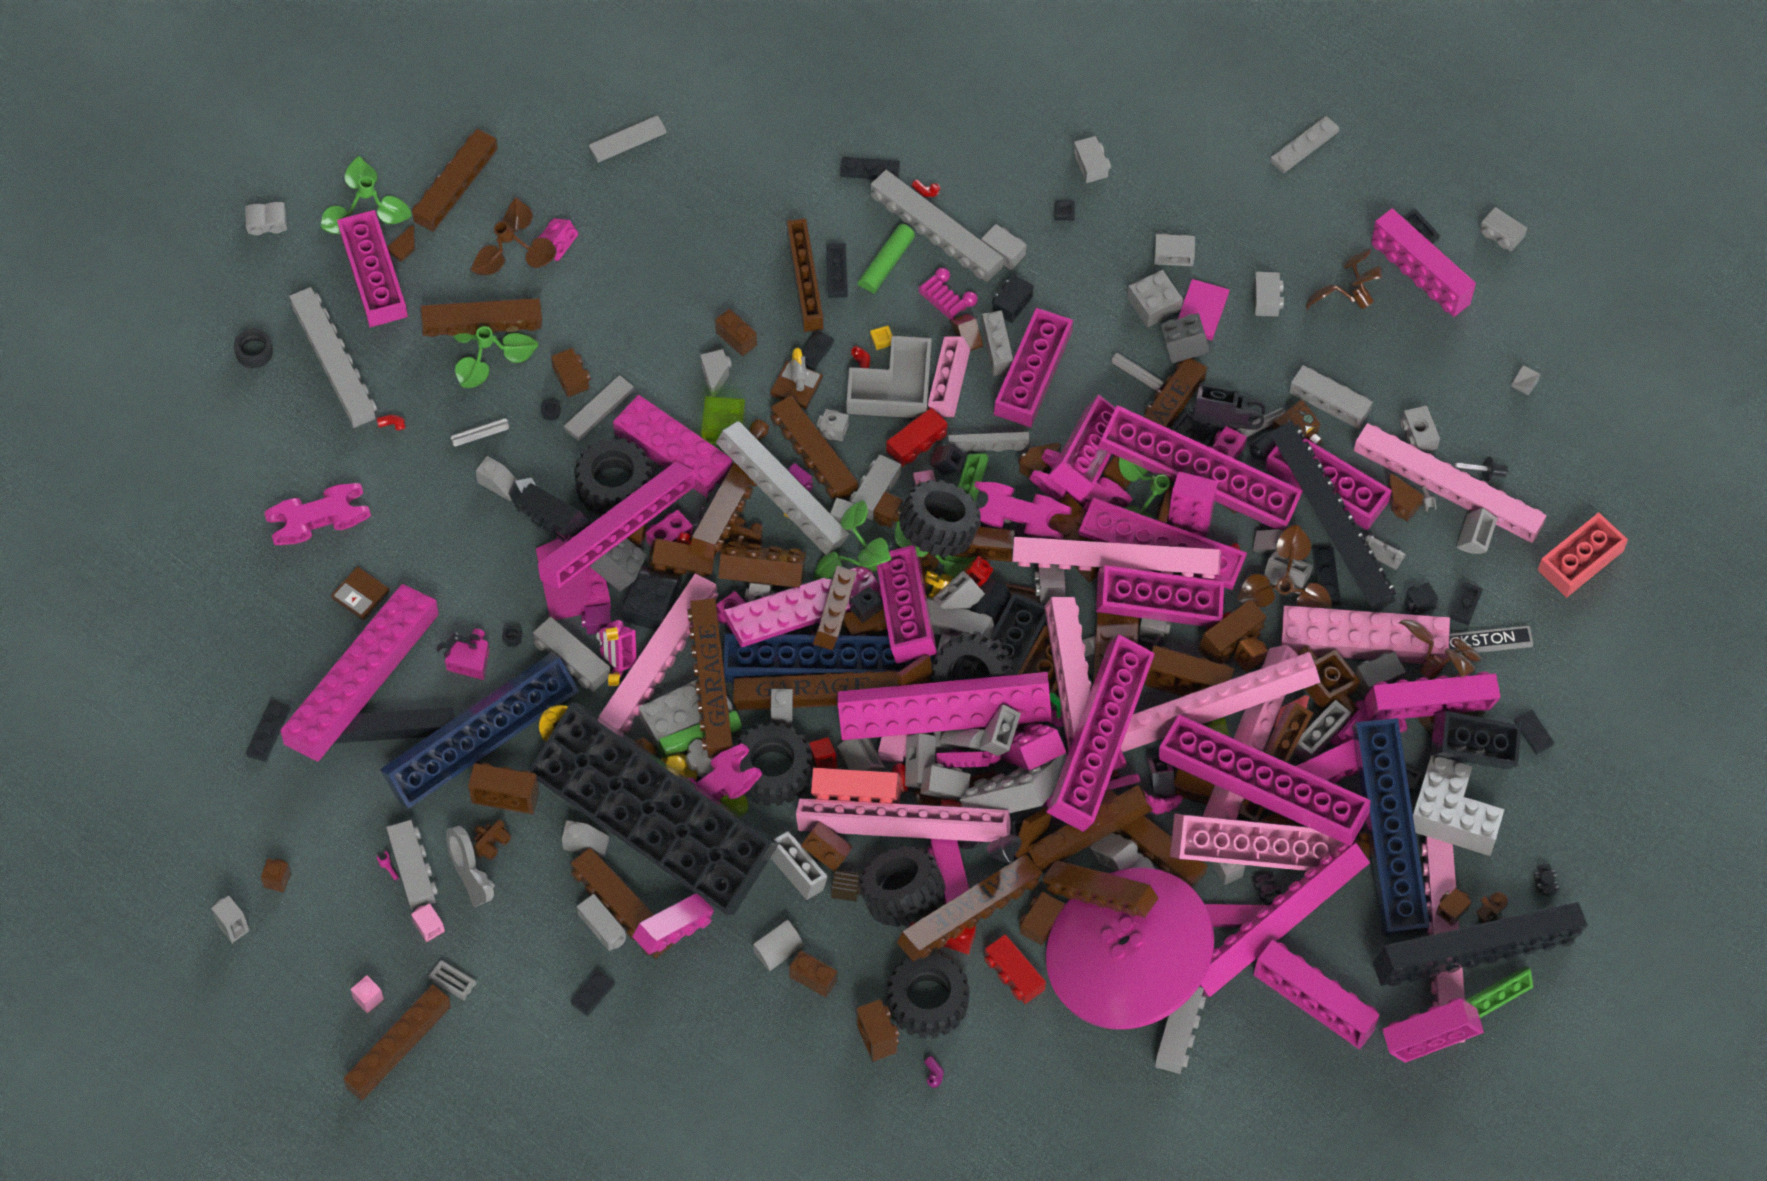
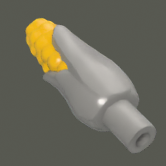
[790,348,807,391]

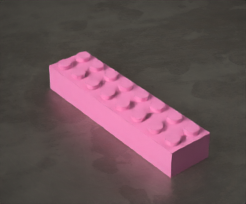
[1281,606,1450,666]
[1170,814,1341,871]

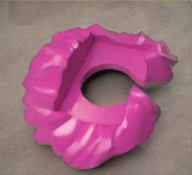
[1143,790,1183,815]

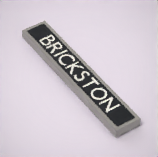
[1449,626,1533,654]

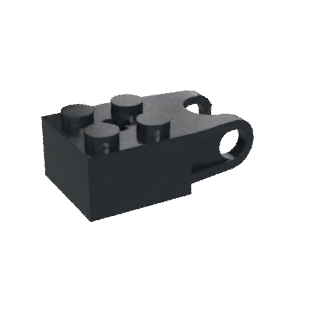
[1193,383,1265,430]

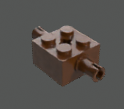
[1298,646,1360,717]

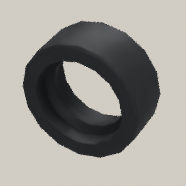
[234,329,273,368]

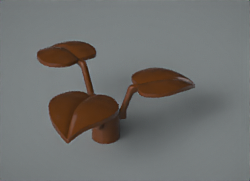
[470,197,557,275]
[1306,248,1382,310]
[1237,525,1332,609]
[1398,620,1482,680]

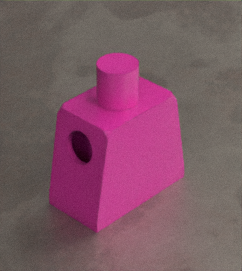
[445,629,490,680]

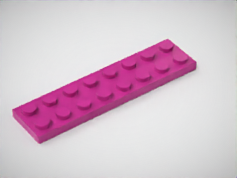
[1078,498,1247,590]
[723,566,883,647]

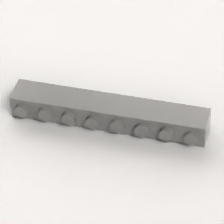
[871,170,1003,282]
[289,287,377,428]
[716,421,849,555]

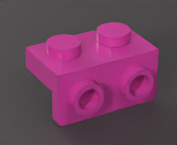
[538,218,579,261]

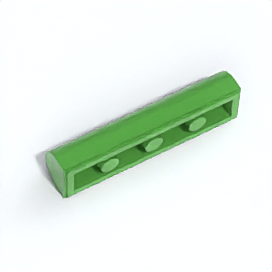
[858,224,915,294]
[958,453,989,502]
[659,711,742,758]
[1465,967,1533,1018]

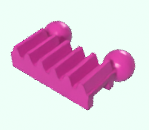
[919,268,978,320]
[1330,700,1368,746]
[936,748,1001,768]

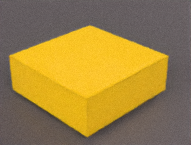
[870,326,893,350]

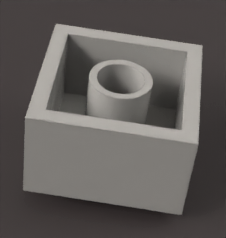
[1127,270,1183,328]

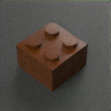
[856,999,899,1062]

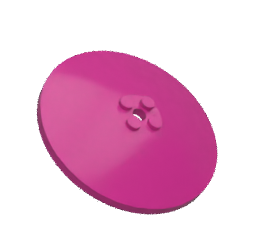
[1046,868,1214,1029]

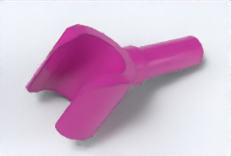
[377,851,399,881]

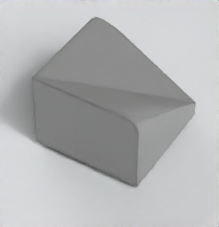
[1512,365,1540,396]

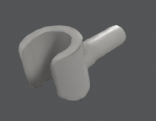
[1421,486,1437,512]

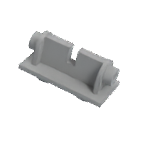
[1364,536,1406,570]

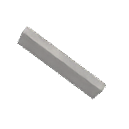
[589,115,666,163]
[564,375,634,441]

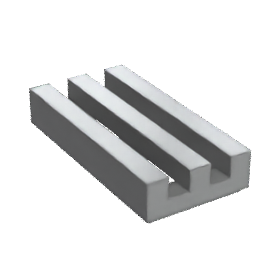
[428,960,477,1001]

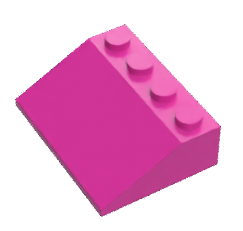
[536,539,611,620]

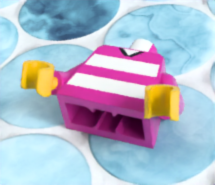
[596,620,636,686]

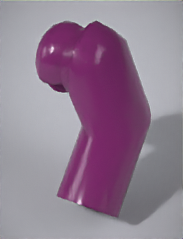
[924,1056,944,1088]

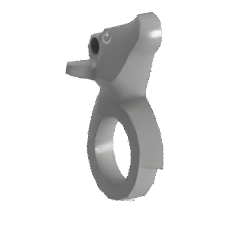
[446,826,495,907]

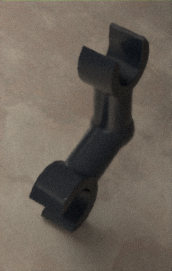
[437,632,480,658]

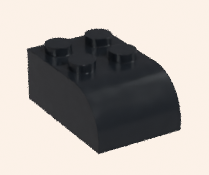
[622,565,683,631]

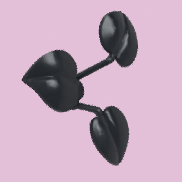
[957,805,1043,865]

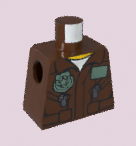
[1273,399,1322,446]

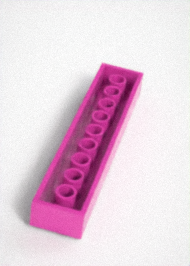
[1098,405,1303,530]
[280,584,439,762]
[1047,634,1155,832]
[838,672,1052,740]
[1159,715,1371,846]

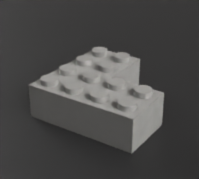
[847,336,932,418]
[960,753,1067,813]
[1413,756,1505,856]

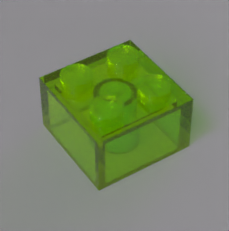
[701,396,746,444]

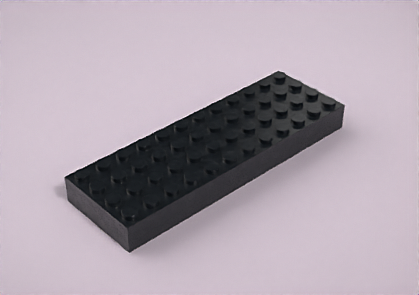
[528,702,780,915]

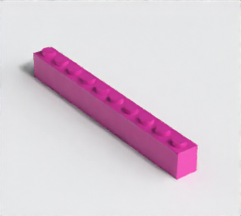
[538,462,696,589]
[1199,842,1370,997]

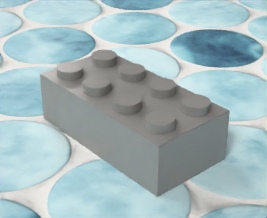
[638,679,732,752]

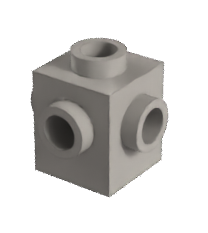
[817,409,849,442]
[745,582,775,602]

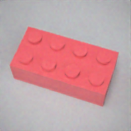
[1538,512,1628,598]
[811,768,902,804]

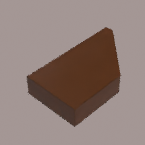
[387,225,415,262]

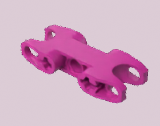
[1029,449,1132,512]
[974,481,1072,540]
[264,483,371,545]
[688,744,762,800]

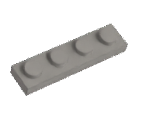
[1270,116,1339,174]
[948,432,1029,452]

